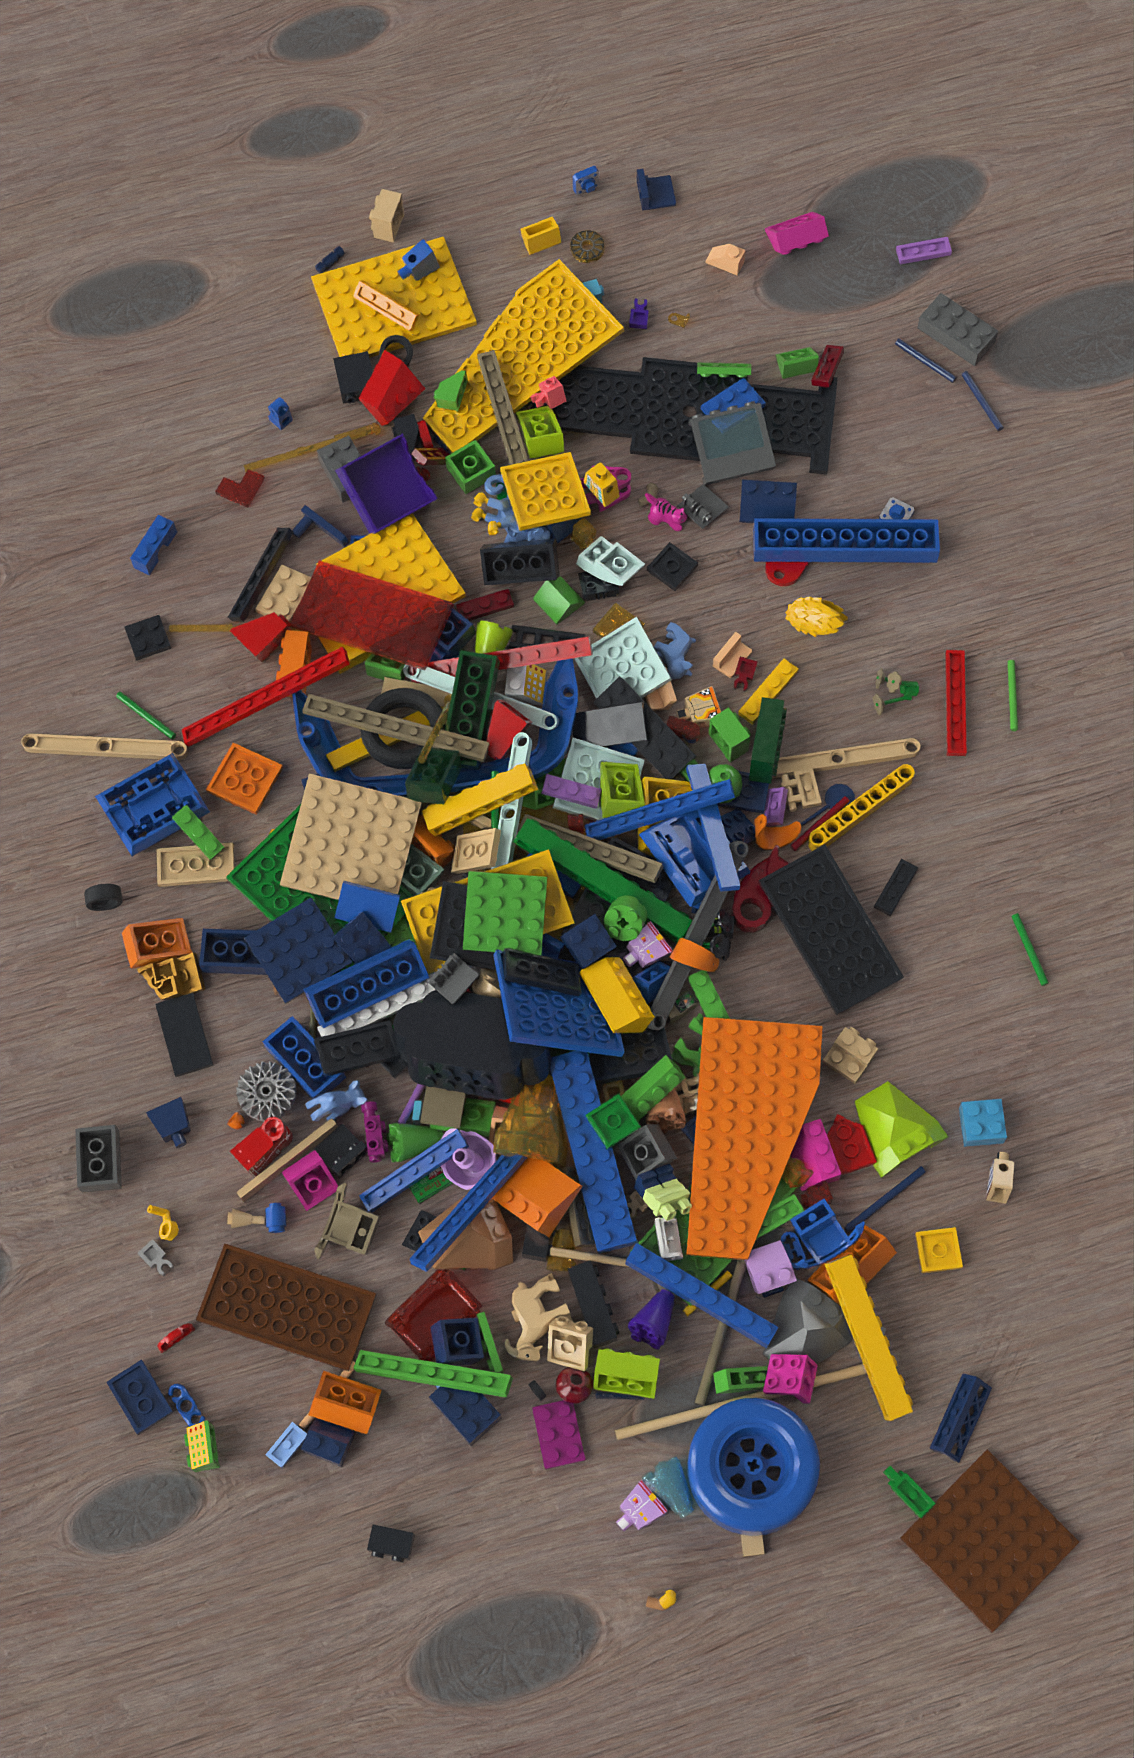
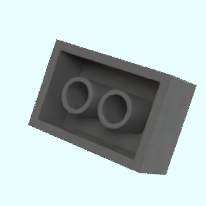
[317,435,361,503]
[75,1125,122,1193]

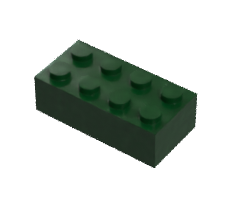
[749,697,787,784]

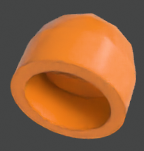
[227,1112,245,1130]

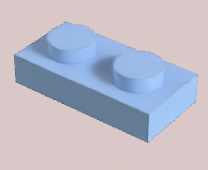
[266,1422,307,1468]

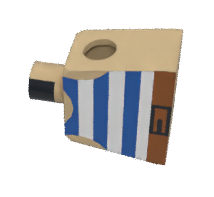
[986,1152,1014,1204]

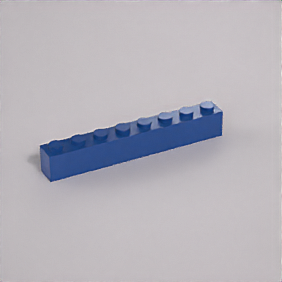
[625,1243,778,1349]

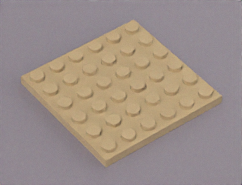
[280,774,422,900]

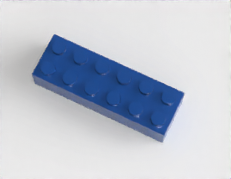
[303,939,430,1028]

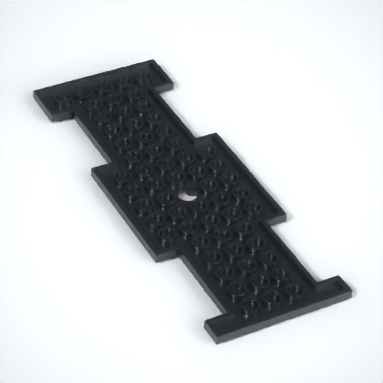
[527,357,838,475]

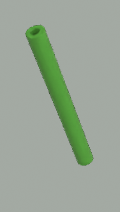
[1007,660,1018,731]

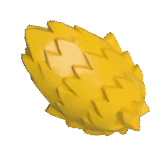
[785,597,848,637]

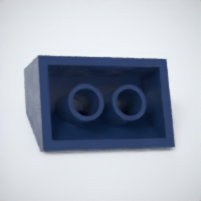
[739,480,797,523]

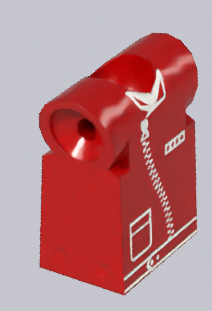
[230,1117,293,1177]

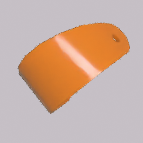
[754,814,801,850]
[669,938,719,972]

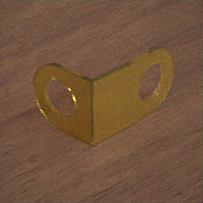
[668,313,690,328]

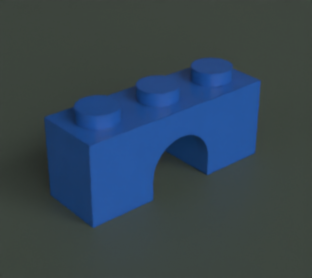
[130,515,177,576]

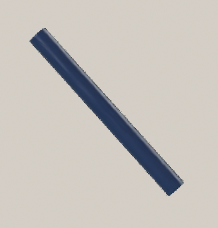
[895,339,957,383]
[961,371,1004,431]

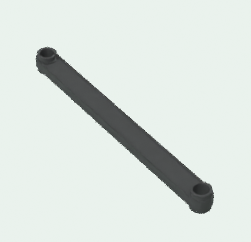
[647,841,748,1030]

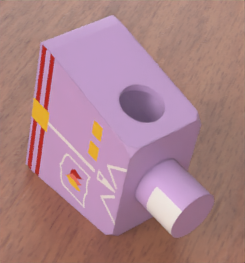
[623,921,673,968]
[616,1480,668,1531]

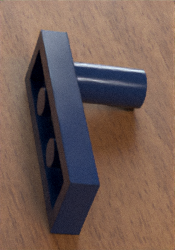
[292,505,349,548]

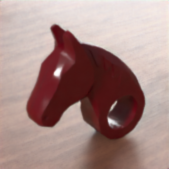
[731,845,789,933]

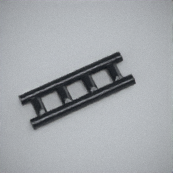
[508,625,585,649]

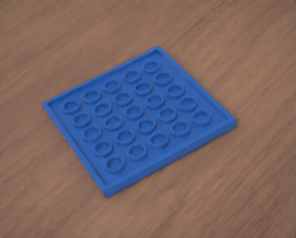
[493,950,625,1057]

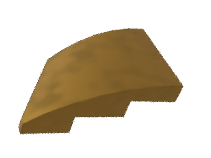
[137,952,206,1000]

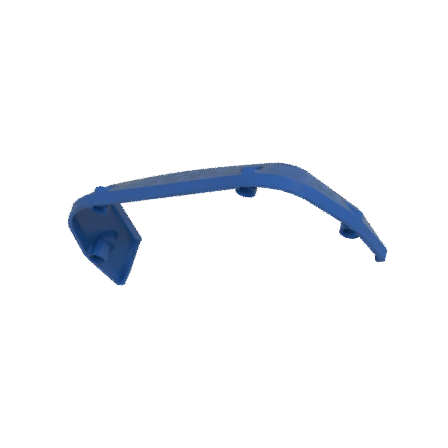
[292,658,578,799]

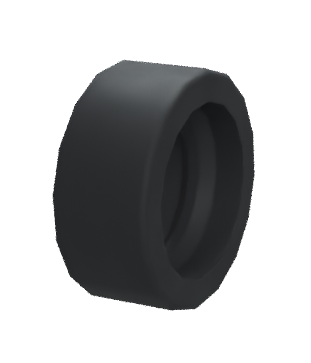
[379,335,413,367]
[84,883,123,911]

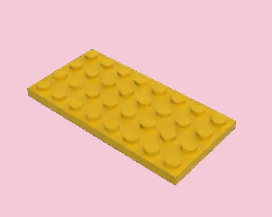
[401,849,574,974]

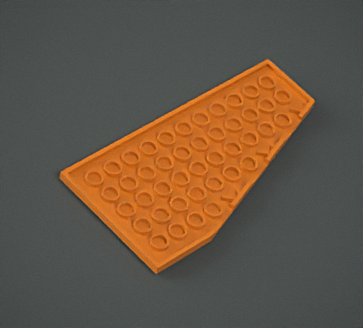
[687,1017,823,1260]

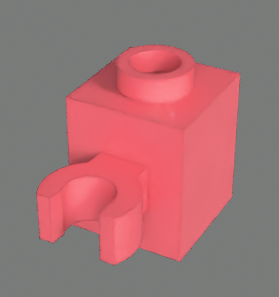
[531,376,566,409]

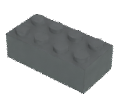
[917,293,998,366]

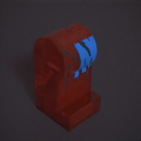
[667,715,700,743]

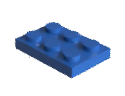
[701,378,766,434]

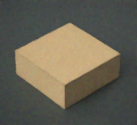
[741,1535,765,1557]

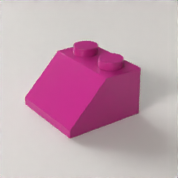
[282,1150,338,1211]

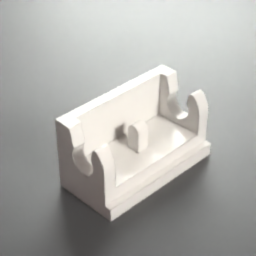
[655,1217,683,1261]

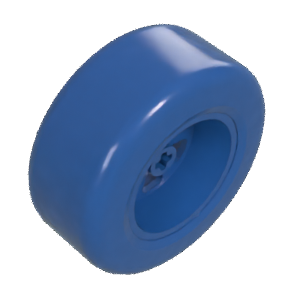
[687,1398,820,1536]

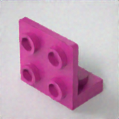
[763,1354,818,1404]

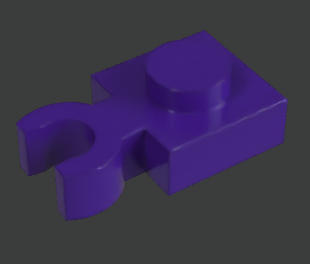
[629,298,649,329]

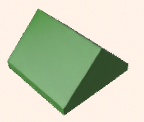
[776,347,819,379]
[533,577,585,625]
[365,649,411,681]

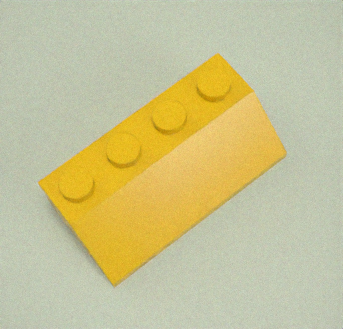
[579,957,654,1033]

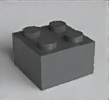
[618,1124,677,1180]

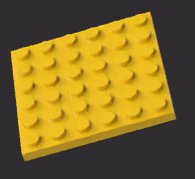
[316,513,466,650]

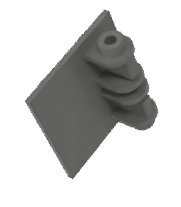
[677,484,729,529]
[428,953,480,1005]

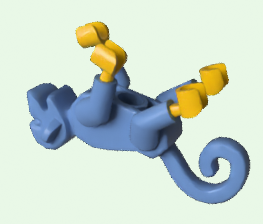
[471,474,550,543]

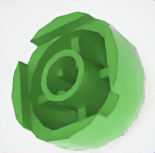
[708,764,742,803]

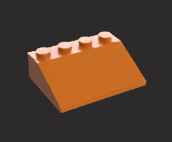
[492,1152,582,1237]

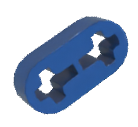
[780,1232,806,1270]

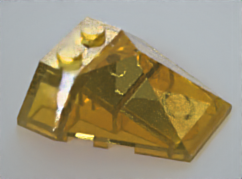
[493,1083,568,1169]

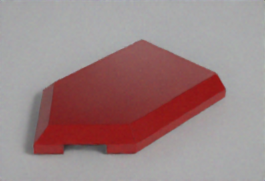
[827,1114,877,1175]

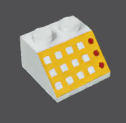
[505,665,546,705]

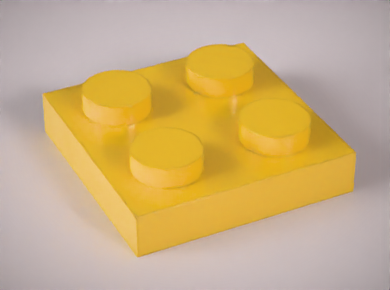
[915,1227,963,1273]

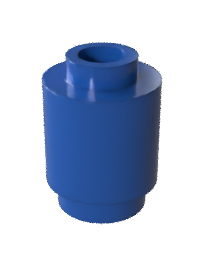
[265,1203,287,1233]

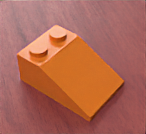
[122,918,192,969]

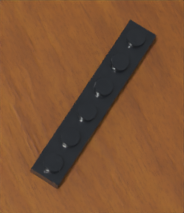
[228,527,294,622]

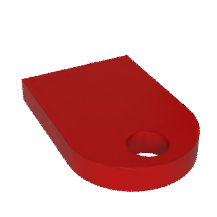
[765,562,810,586]

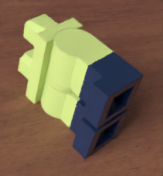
[634,1164,692,1221]

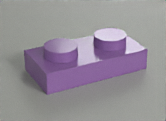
[764,787,788,827]

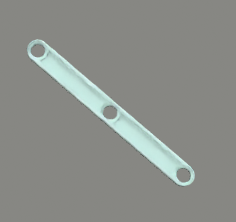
[403,662,559,730]
[491,732,532,869]

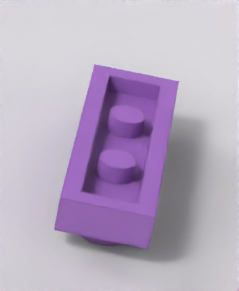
[896,237,952,265]
[541,774,601,809]

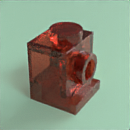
[800,1180,833,1208]

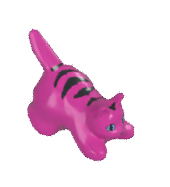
[645,493,687,531]

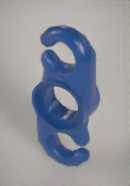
[168,1383,205,1427]

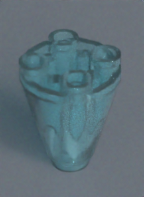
[641,1456,695,1518]

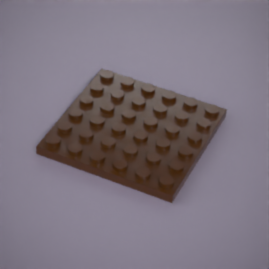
[900,1449,1079,1633]

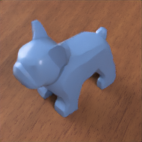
[654,622,696,679]
[305,1080,368,1121]

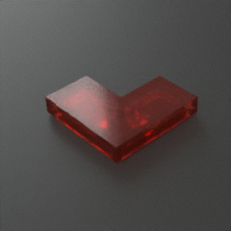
[215,469,265,508]

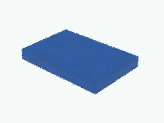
[335,881,400,933]

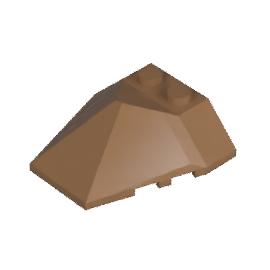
[418,1195,513,1270]

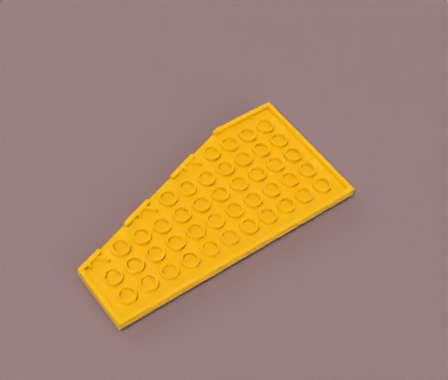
[423,259,624,453]

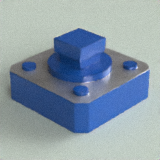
[572,166,599,195]
[879,497,914,519]

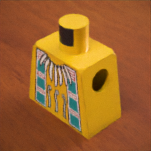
[584,462,620,507]

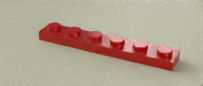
[945,650,967,756]

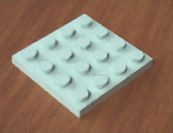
[575,617,672,699]
[553,738,645,821]

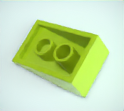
[516,406,564,459]
[600,762,645,818]

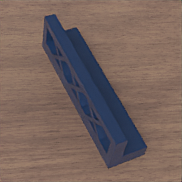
[930,1373,992,1463]

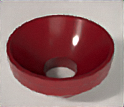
[555,1367,593,1403]

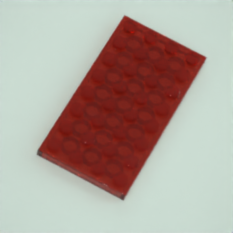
[291,560,454,670]

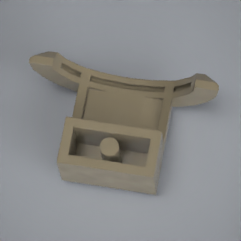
[314,1183,381,1260]

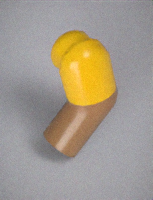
[646,1590,676,1611]

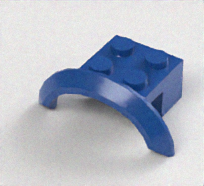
[790,1198,865,1269]

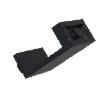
[333,351,373,404]

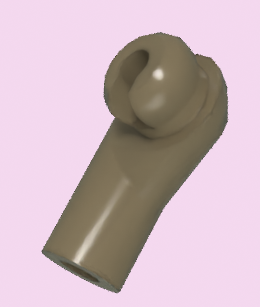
[638,483,658,507]

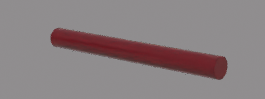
[790,796,850,851]

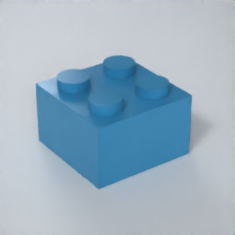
[959,1099,1007,1147]

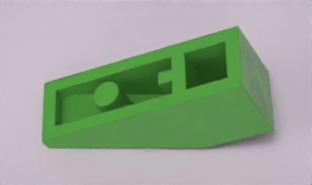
[713,1366,768,1394]

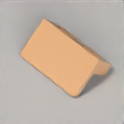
[713,632,752,678]
[645,668,677,711]

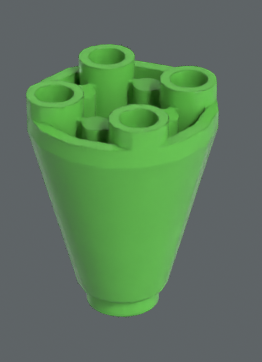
[387,1122,443,1162]

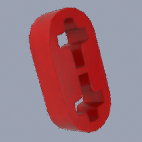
[417,420,433,448]

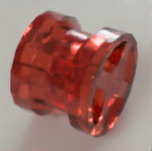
[568,814,584,833]

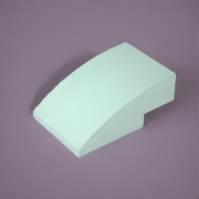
[576,536,645,586]

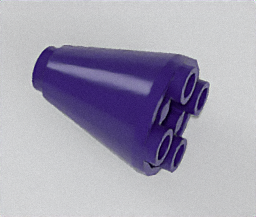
[628,1289,675,1350]

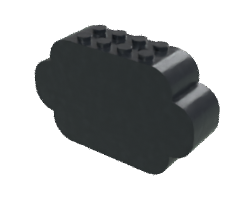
[393,990,552,1100]

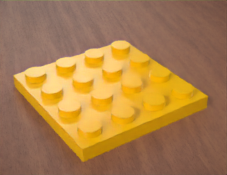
[500,452,591,531]

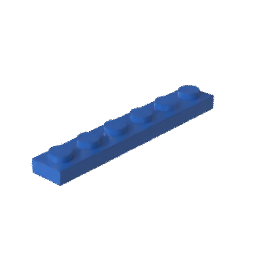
[359,1129,469,1212]

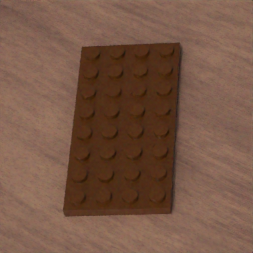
[196,1243,377,1371]

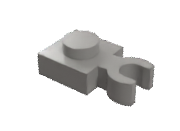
[138,1239,174,1276]

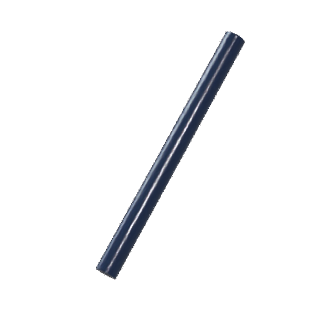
[844,1166,926,1233]

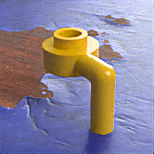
[147,1205,179,1241]

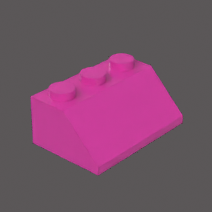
[765,211,829,255]
[789,1119,841,1192]

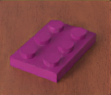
[532,1400,586,1470]

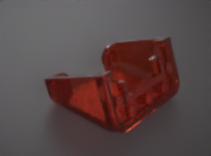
[385,1269,483,1361]

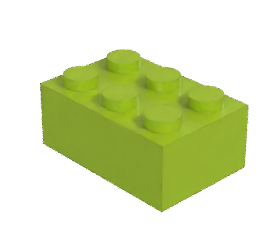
[593,1349,660,1399]

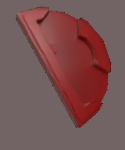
[157,1323,195,1353]

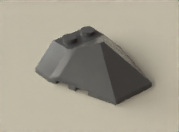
[763,1278,853,1364]

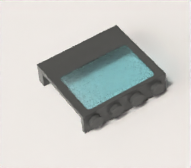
[688,401,776,485]

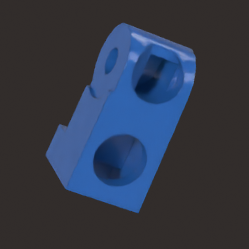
[268,397,293,430]

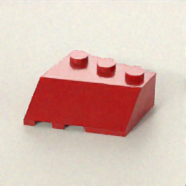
[359,350,426,426]

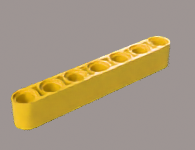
[808,764,915,851]

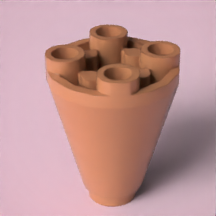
[646,1088,686,1134]

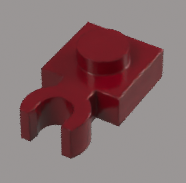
[734,656,758,692]

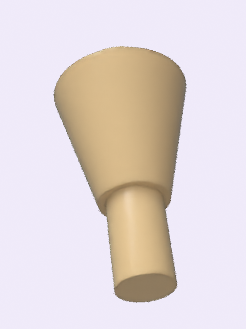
[227,1208,265,1228]

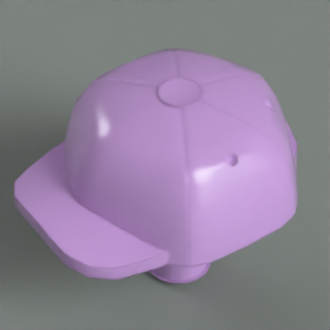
[440,1129,497,1190]

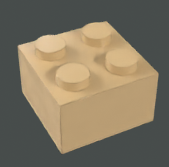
[369,189,404,242]

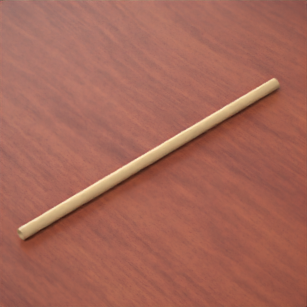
[615,1364,867,1440]

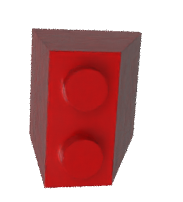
[230,612,293,662]
[486,700,532,760]

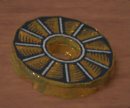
[570,230,605,263]

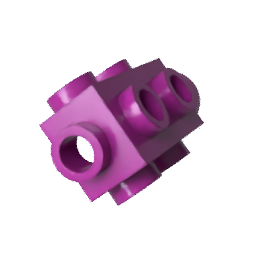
[361,1101,389,1163]

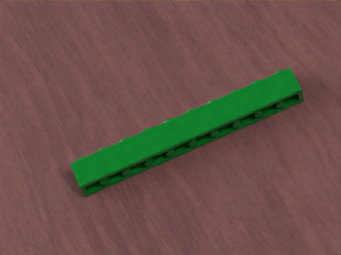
[513,818,693,944]

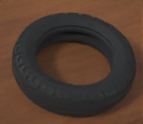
[360,688,447,769]

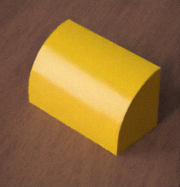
[521,217,561,255]

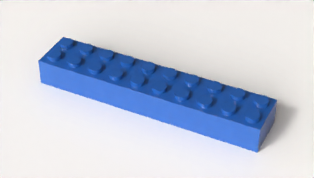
[753,518,940,563]
[550,1051,638,1254]

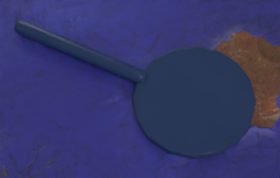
[800,784,855,827]

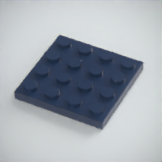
[245,897,352,1004]

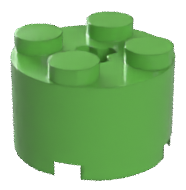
[604,896,647,941]

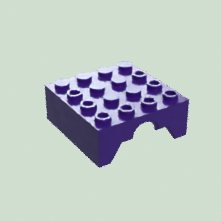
[335,434,438,534]

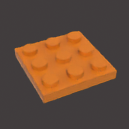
[206,743,283,815]

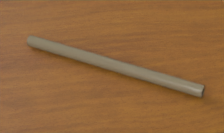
[695,1259,746,1406]

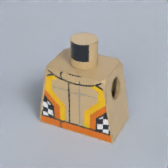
[676,686,721,728]

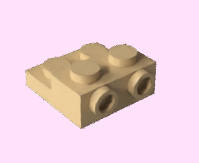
[822,1027,878,1084]
[547,1316,593,1371]

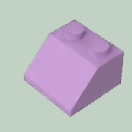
[744,1240,797,1294]

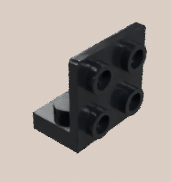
[313,1124,368,1179]

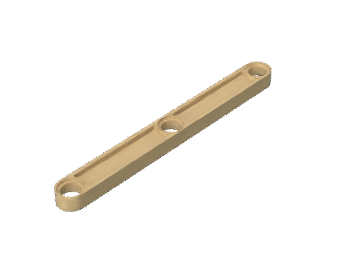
[21,734,188,760]
[772,738,920,778]

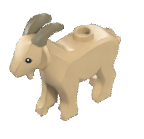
[505,1273,574,1362]

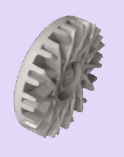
[236,1061,296,1121]

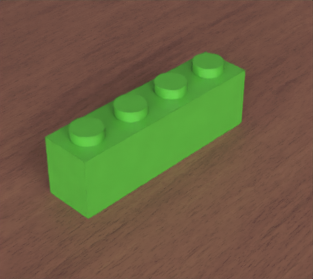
[621,1055,686,1121]

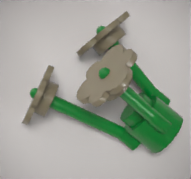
[873,667,919,715]

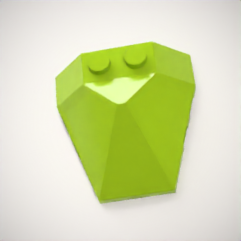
[855,1081,948,1178]

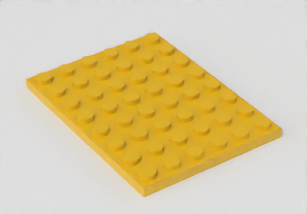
[311,236,477,358]

